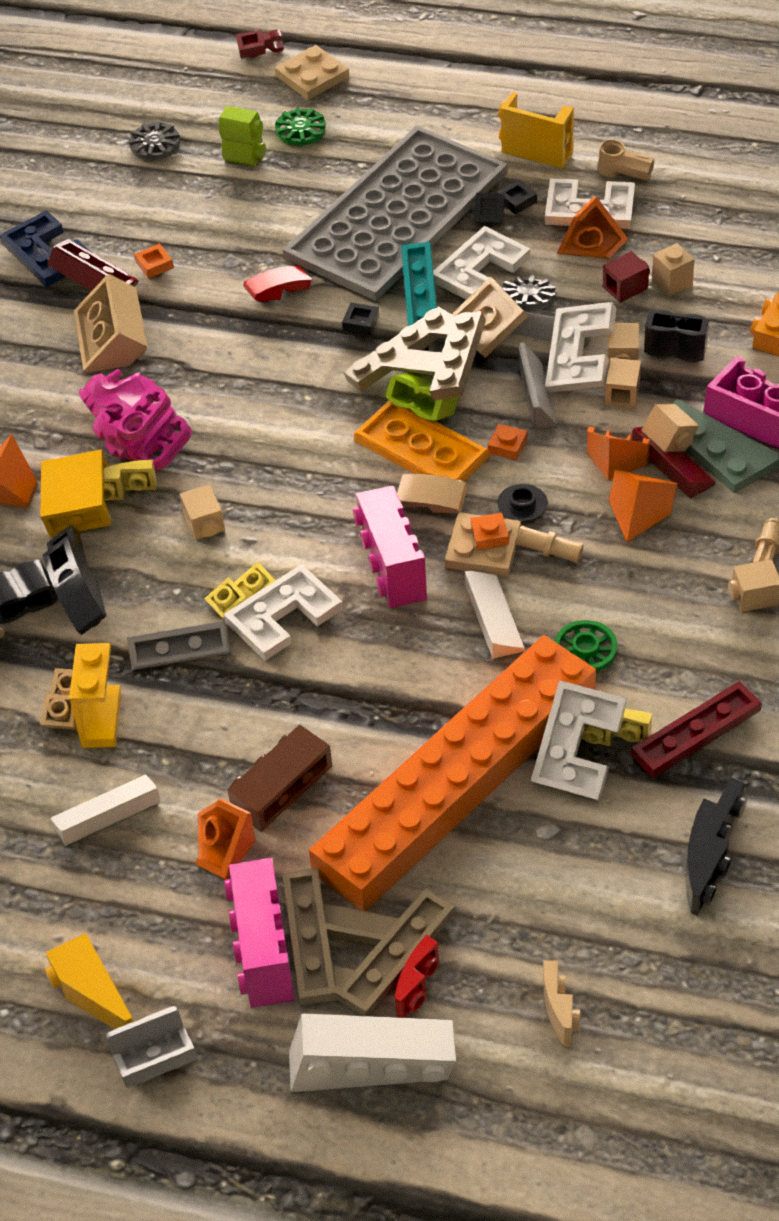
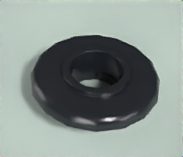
[497,483,548,523]

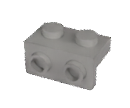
[106,1006,198,1088]

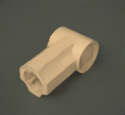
[597,139,655,182]

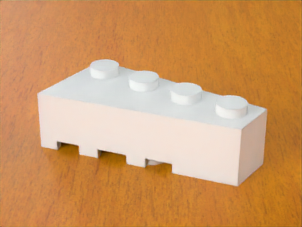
[289,1014,456,1092]

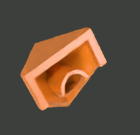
[556,196,629,259]
[587,427,650,481]
[0,433,38,508]
[609,469,678,543]
[195,799,256,879]

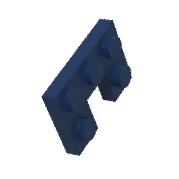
[0,210,92,287]

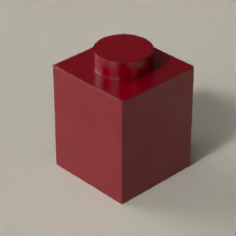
[602,251,650,303]

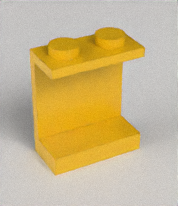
[498,92,574,169]
[40,449,111,537]
[69,643,122,748]

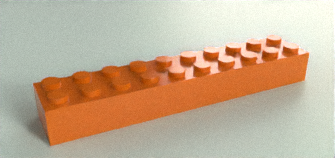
[309,635,596,911]

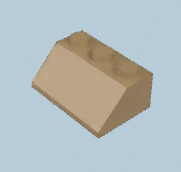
[73,274,148,373]

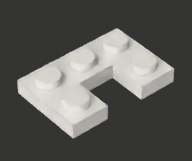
[545,178,635,229]
[434,226,530,300]
[545,302,616,393]
[224,564,343,661]
[531,680,628,801]

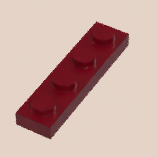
[631,681,762,778]

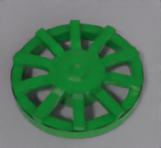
[275,107,326,146]
[555,620,617,674]

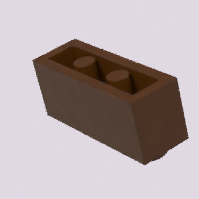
[227,724,333,832]

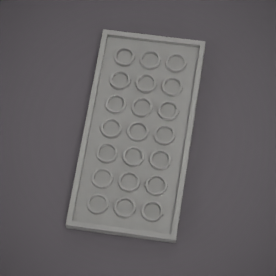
[283,125,508,301]

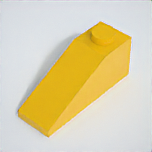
[44,933,133,1029]

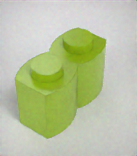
[219,105,266,167]
[385,372,460,421]

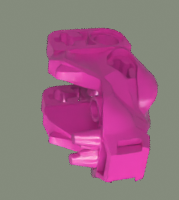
[78,369,192,470]

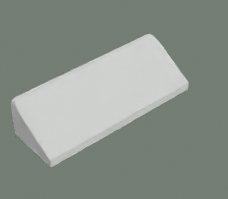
[465,571,525,659]
[51,775,161,846]

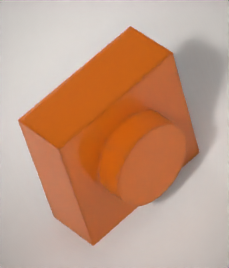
[134,244,174,279]
[487,423,528,461]
[470,513,509,550]

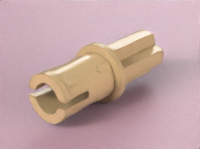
[753,518,779,563]

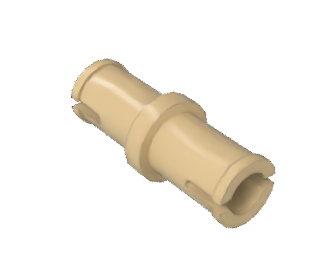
[516,525,584,564]

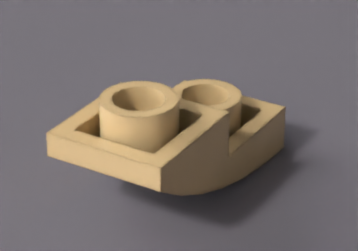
[397,474,468,513]
[40,668,76,730]
[543,960,580,1047]

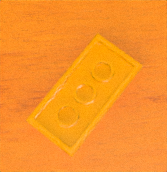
[353,401,489,482]

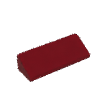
[48,239,139,291]
[632,427,715,499]

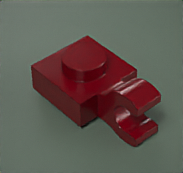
[235,29,284,59]

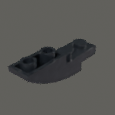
[43,525,107,635]
[686,777,747,916]

